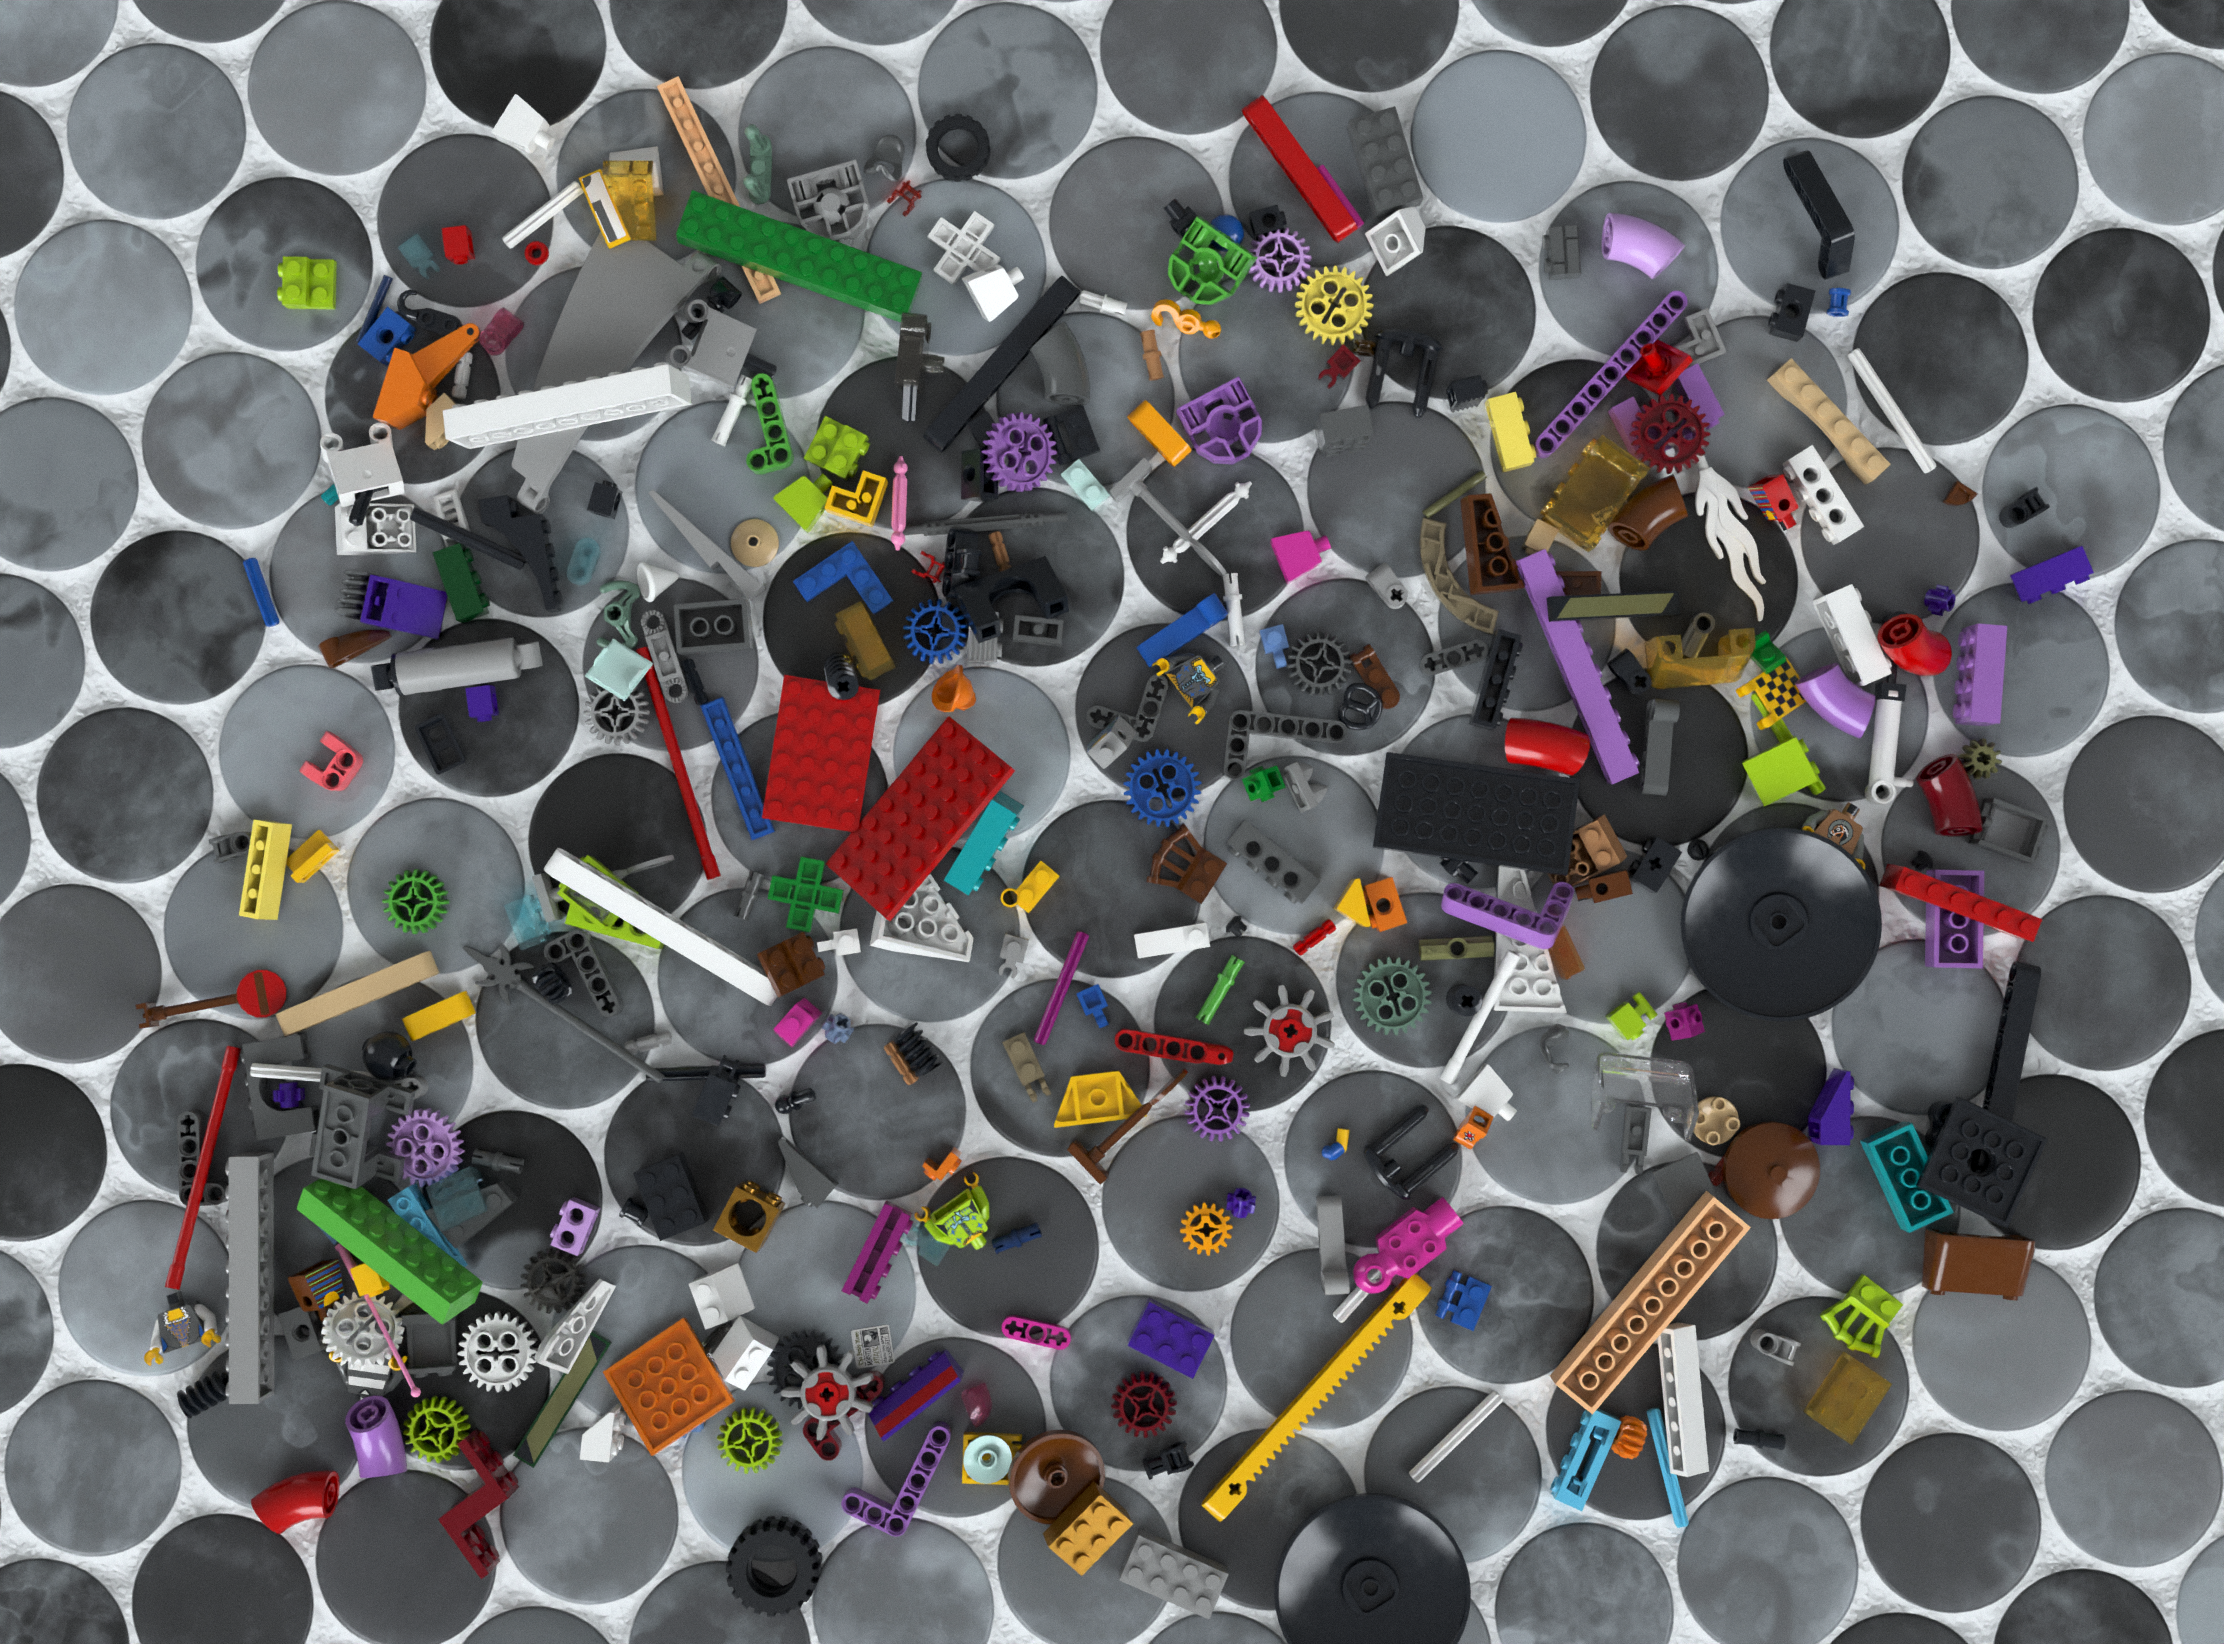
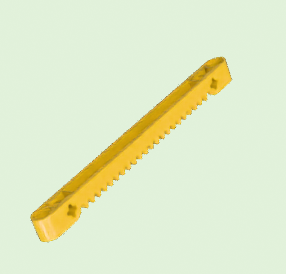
[1201,1273,1432,1522]

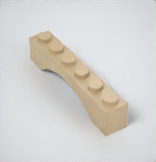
[1767,358,1891,485]

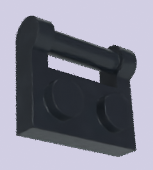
[1043,405,1100,466]

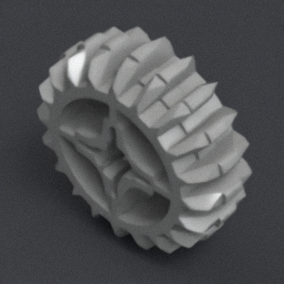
[584,686,650,746]

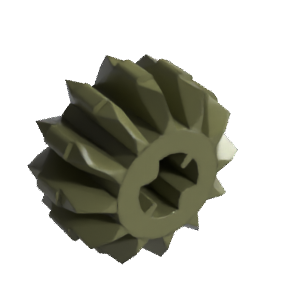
[1958,738,2002,780]

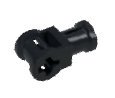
[1142,1441,1194,1480]

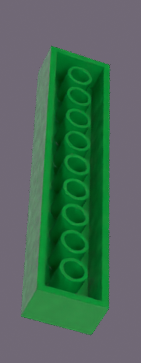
[676,190,922,324]

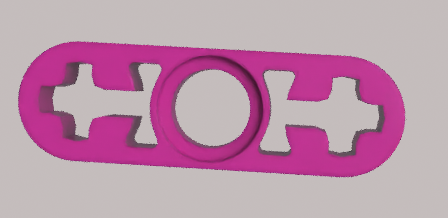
[1002,1315,1071,1350]

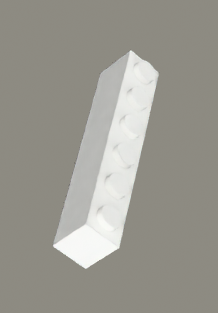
[1658,1323,1709,1477]

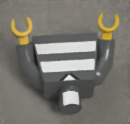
[329,1349,408,1401]

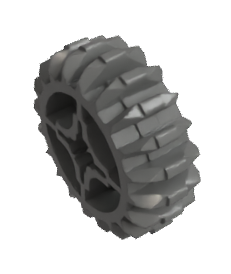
[1286,631,1352,697]

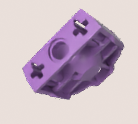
[1176,376,1262,465]

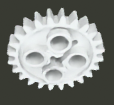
[321,1292,404,1370]
[458,1311,538,1392]

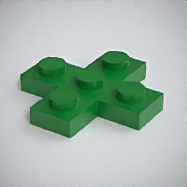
[767,857,844,932]

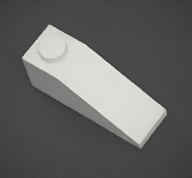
[1134,922,1210,958]

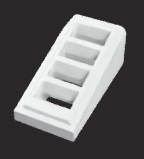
[433,489,470,545]

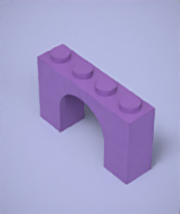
[1608,363,1725,463]

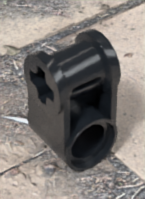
[1999,486,2050,528]
[1607,648,1652,695]

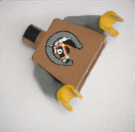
[1801,802,1865,870]

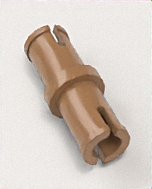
[1140,330,1164,381]

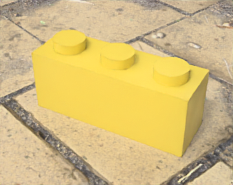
[1485,392,1536,472]

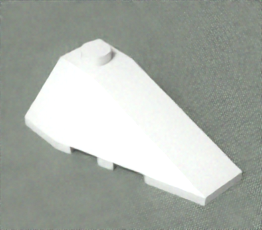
[534,1279,616,1374]

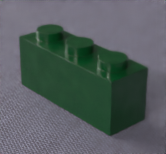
[432,543,490,623]

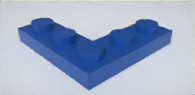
[793,541,894,614]

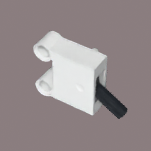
[320,423,405,527]

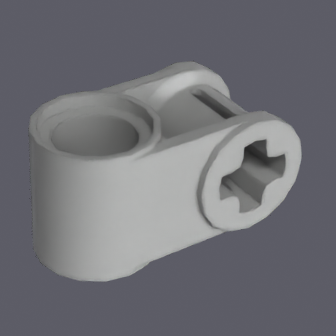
[1365,562,1408,609]
[1750,1328,1802,1366]

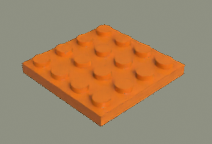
[603,1318,735,1456]

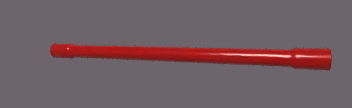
[635,646,721,880]
[165,1046,241,1290]

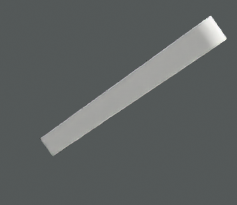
[544,848,777,1006]

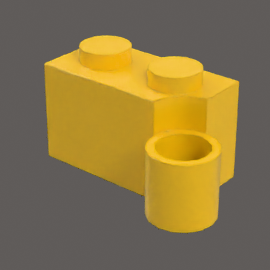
[1000,861,1060,913]

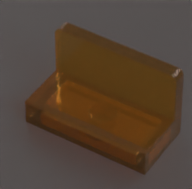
[1548,925,1585,980]

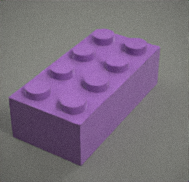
[1953,624,2007,726]
[1925,870,1984,968]

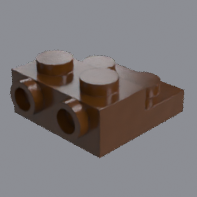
[756,932,825,998]

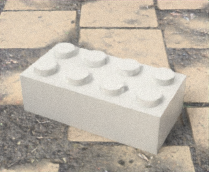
[1813,584,1892,687]

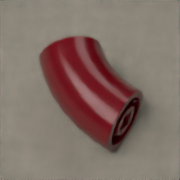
[1916,754,1983,837]

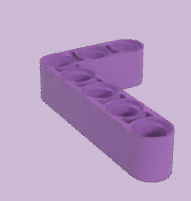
[1441,882,1574,949]
[841,1421,951,1537]

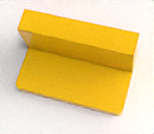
[286,830,340,883]

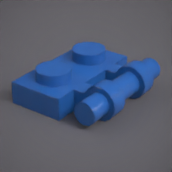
[1435,1270,1492,1331]

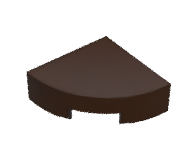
[1943,481,1978,506]

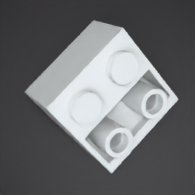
[580,1403,626,1462]

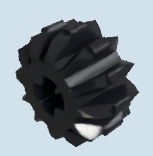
[533,962,572,1004]

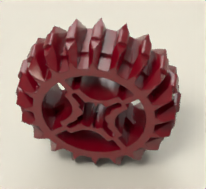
[1111,1371,1177,1438]

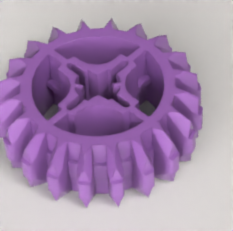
[1185,1076,1250,1142]

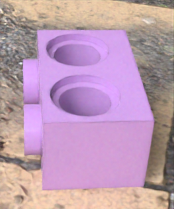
[550,1197,601,1256]

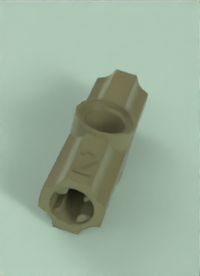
[1419,936,1494,961]

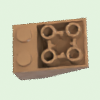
[1547,814,1628,887]

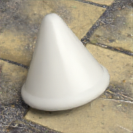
[637,562,679,602]

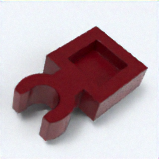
[1318,344,1361,389]

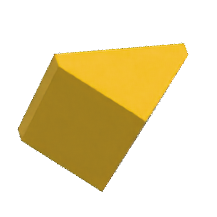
[1333,878,1371,927]

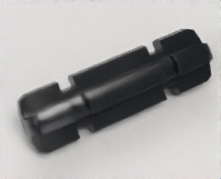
[680,659,709,705]

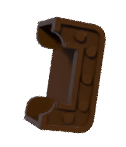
[1922,1228,2035,1301]

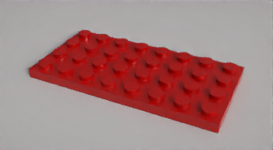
[826,716,1015,921]

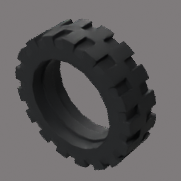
[926,114,990,182]

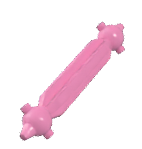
[891,456,908,551]

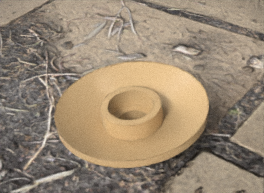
[731,519,779,567]

